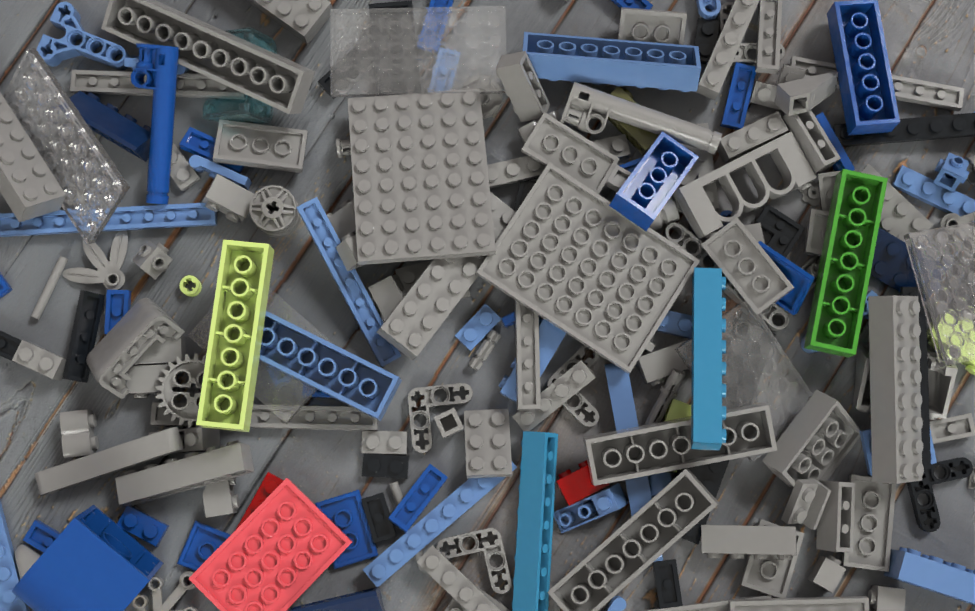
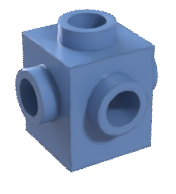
[933,152,970,193]

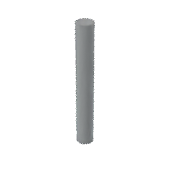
[31,256,68,320]

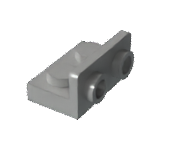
[781,479,831,530]

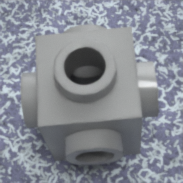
[132,240,173,280]

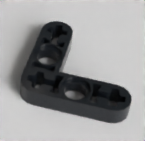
[907,457,973,532]

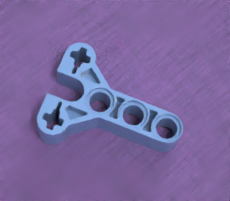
[37,2,130,70]

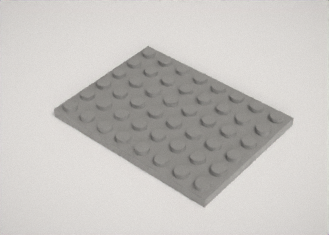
[348,89,496,265]
[476,162,700,374]

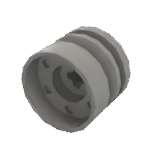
[249,185,301,238]

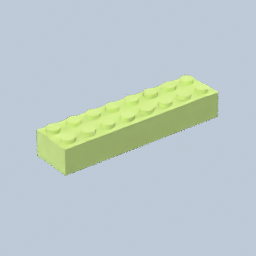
[196,240,274,432]

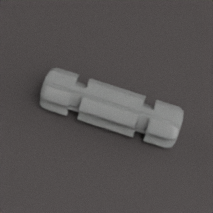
[469,330,501,371]

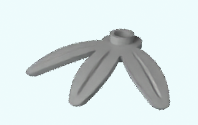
[63,230,128,290]

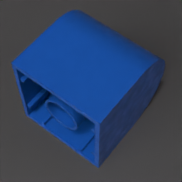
[12,505,164,611]

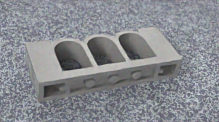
[673,131,817,240]

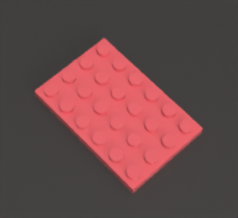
[188,478,353,611]

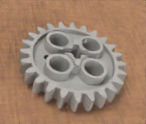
[155,353,206,428]

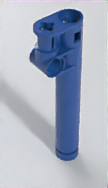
[131,43,179,205]

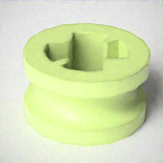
[179,275,202,297]

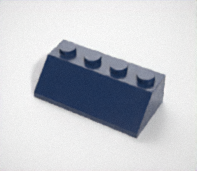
[59,91,151,162]
[286,587,385,611]

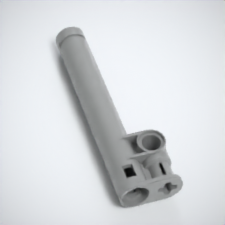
[560,82,722,154]

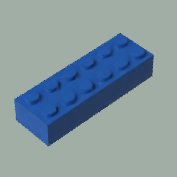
[827,0,900,136]

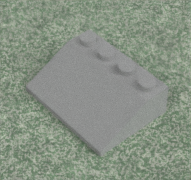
[762,390,861,490]

